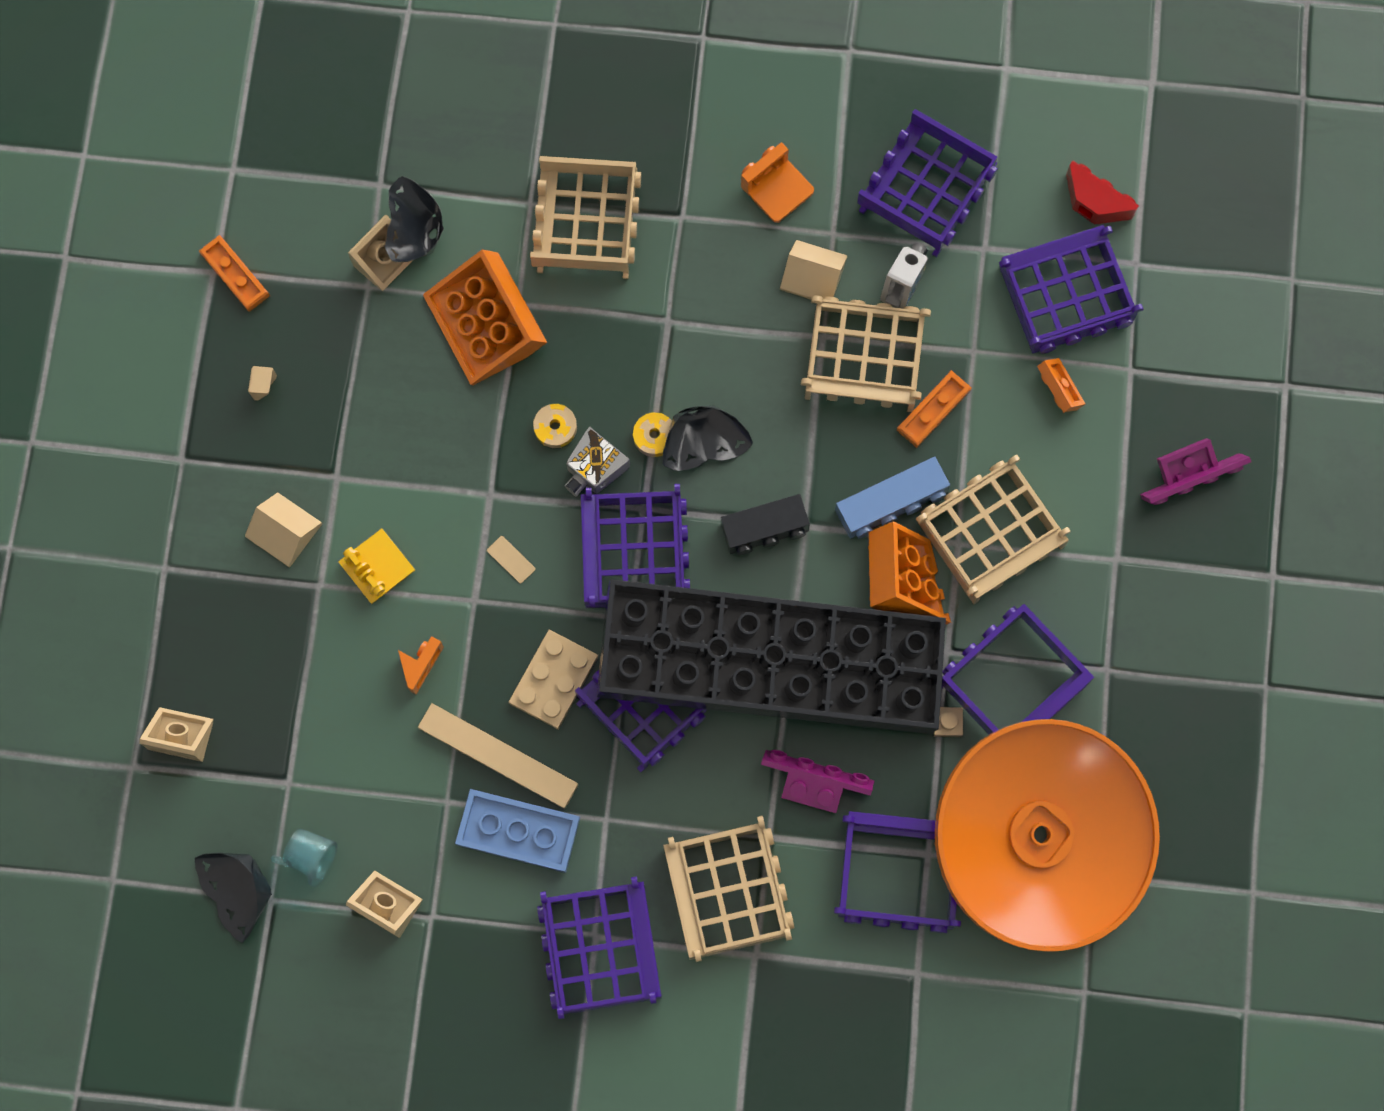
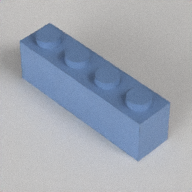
[835,457,950,539]

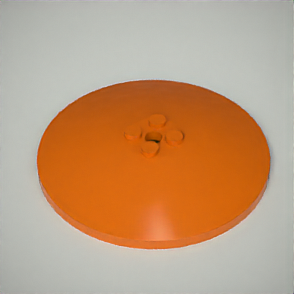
[935,719,1160,952]

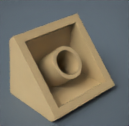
[348,215,413,291]
[780,240,847,300]
[245,493,322,568]
[140,707,213,762]
[346,871,423,938]

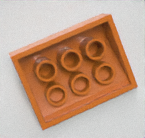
[423,249,547,385]

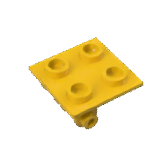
[338,528,415,604]

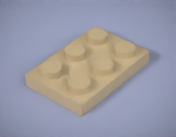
[509,630,598,730]

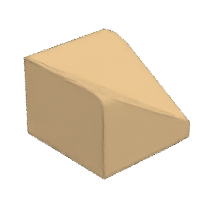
[248,366,277,400]

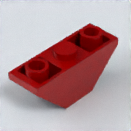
[1066,161,1139,225]

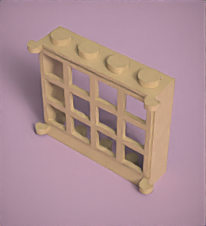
[530,156,641,279]
[801,295,931,412]
[916,455,1071,604]
[663,816,794,962]

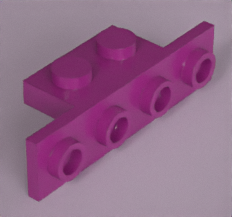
[1140,438,1251,505]
[761,750,874,813]

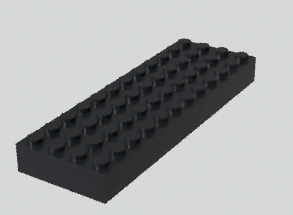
[597,579,946,734]

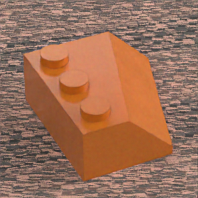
[868,521,951,625]

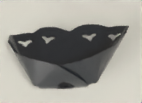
[385,176,444,262]
[662,405,753,471]
[195,853,272,943]

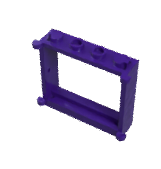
[941,604,1094,735]
[834,811,961,933]

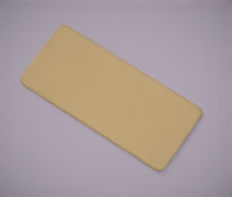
[487,536,535,583]

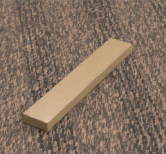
[418,703,579,809]

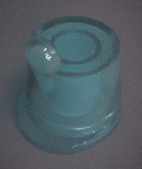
[271,828,338,887]

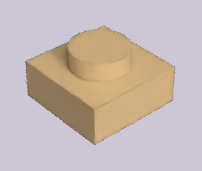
[934,707,963,737]

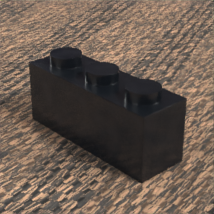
[721,494,810,556]

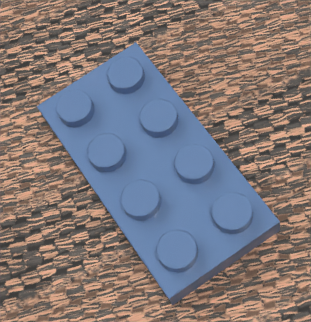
[455,789,580,873]

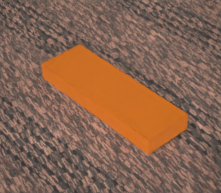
[199,235,270,312]
[896,370,972,448]

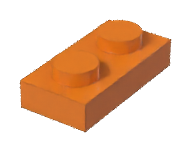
[1037,358,1085,413]

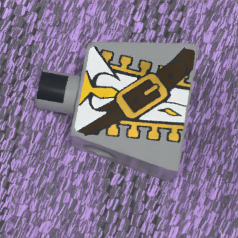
[565,427,630,497]

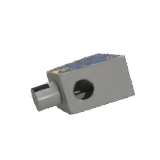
[880,243,928,309]

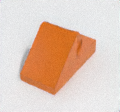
[398,636,444,695]

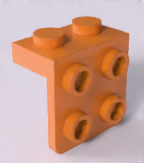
[741,142,814,223]

